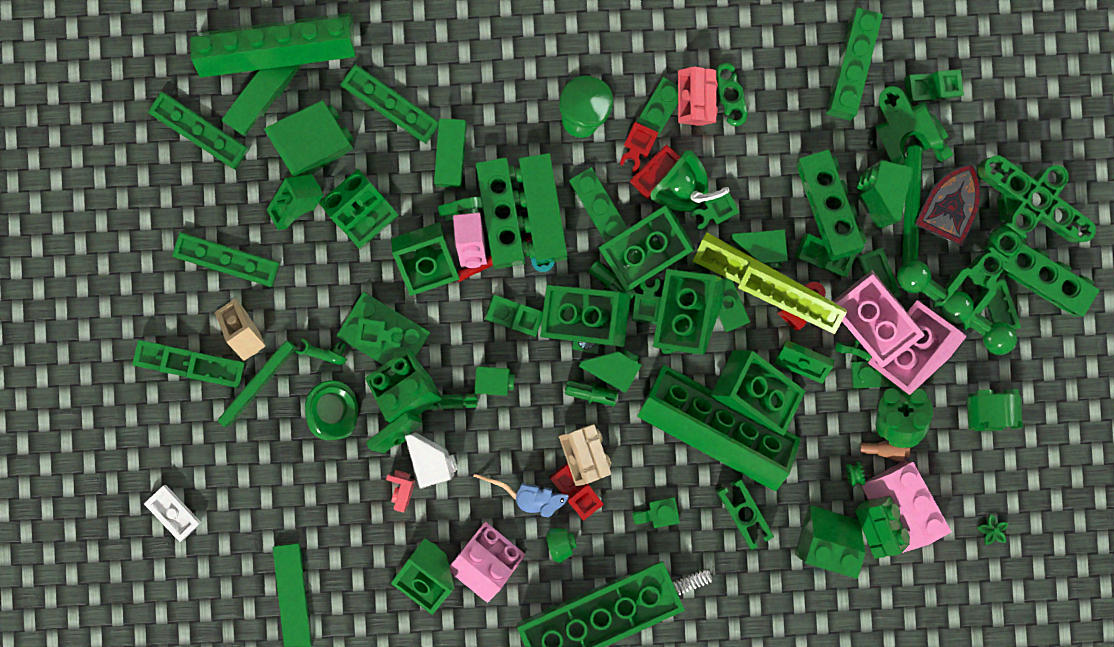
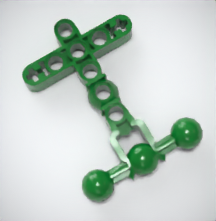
[897,156,1096,355]

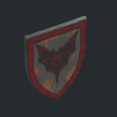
[914,164,981,246]

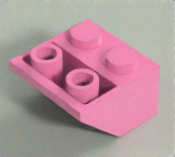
[449,522,526,603]

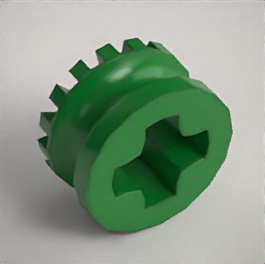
[846,462,865,487]

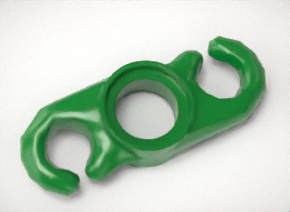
[716,62,748,126]

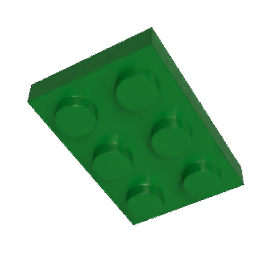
[336,292,431,365]

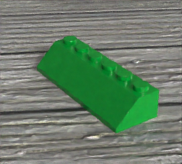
[191,12,356,78]
[637,364,801,492]

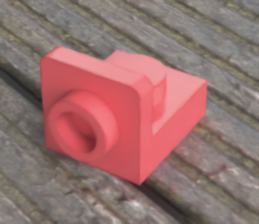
[386,470,415,513]

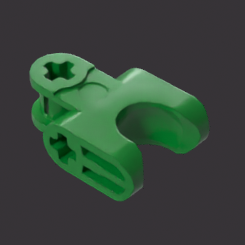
[876,86,945,166]

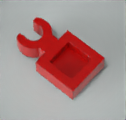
[620,122,658,172]

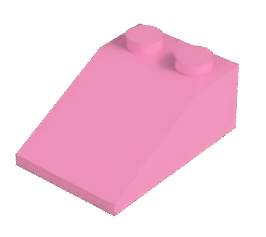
[832,270,924,368]
[868,300,966,395]

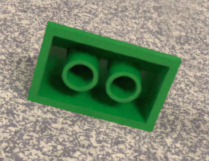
[856,160,913,229]

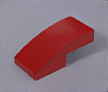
[549,462,604,521]

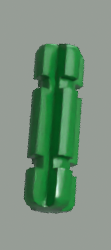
[428,393,478,410]

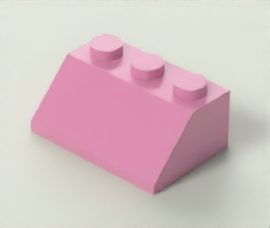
[860,460,951,553]

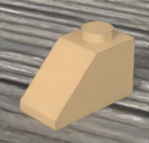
[215,298,265,361]

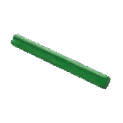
[902,145,922,265]

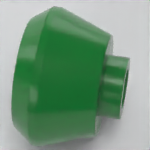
[546,528,577,563]

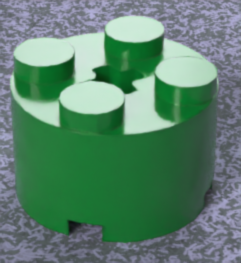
[875,387,933,448]
[966,389,1023,431]

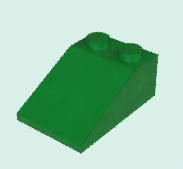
[599,205,696,292]
[652,269,726,355]
[540,285,631,347]
[711,350,805,436]

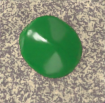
[559,75,613,138]
[305,380,358,441]

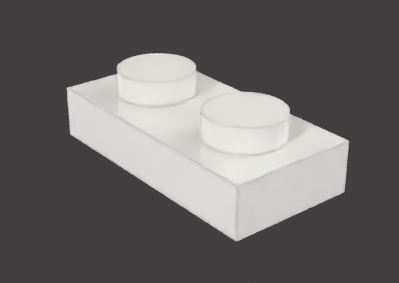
[144,485,201,542]

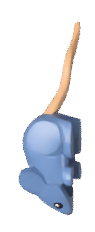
[473,474,569,517]

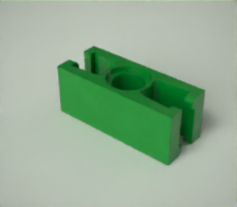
[434,118,467,189]
[715,477,774,550]

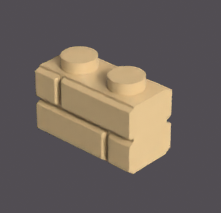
[559,424,611,486]

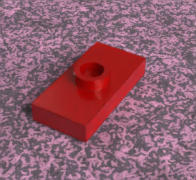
[630,144,679,200]

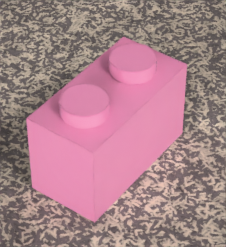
[453,213,487,268]

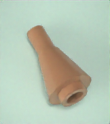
[861,440,910,463]

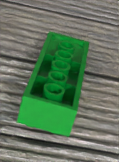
[517,561,685,647]

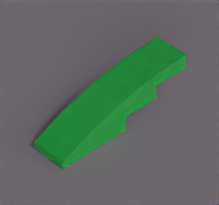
[222,64,303,136]
[132,339,244,388]

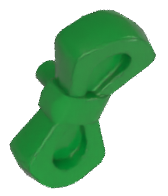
[835,340,872,361]

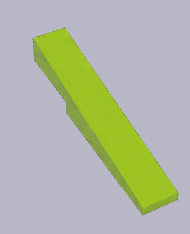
[693,233,847,334]

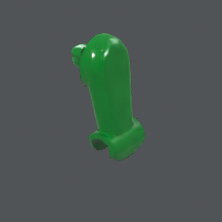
[295,338,347,365]

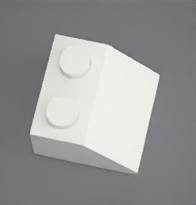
[405,432,457,488]

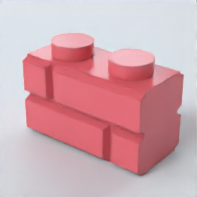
[678,67,718,126]

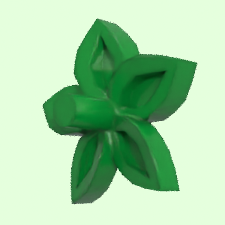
[976,514,1009,545]

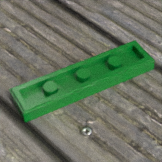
[340,64,439,145]
[147,91,250,170]
[172,232,281,288]
[218,341,298,427]
[273,543,312,647]

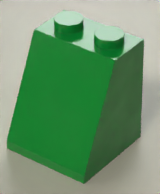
[264,100,354,176]
[795,505,866,579]

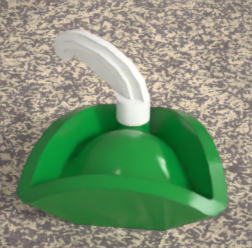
[650,150,730,212]

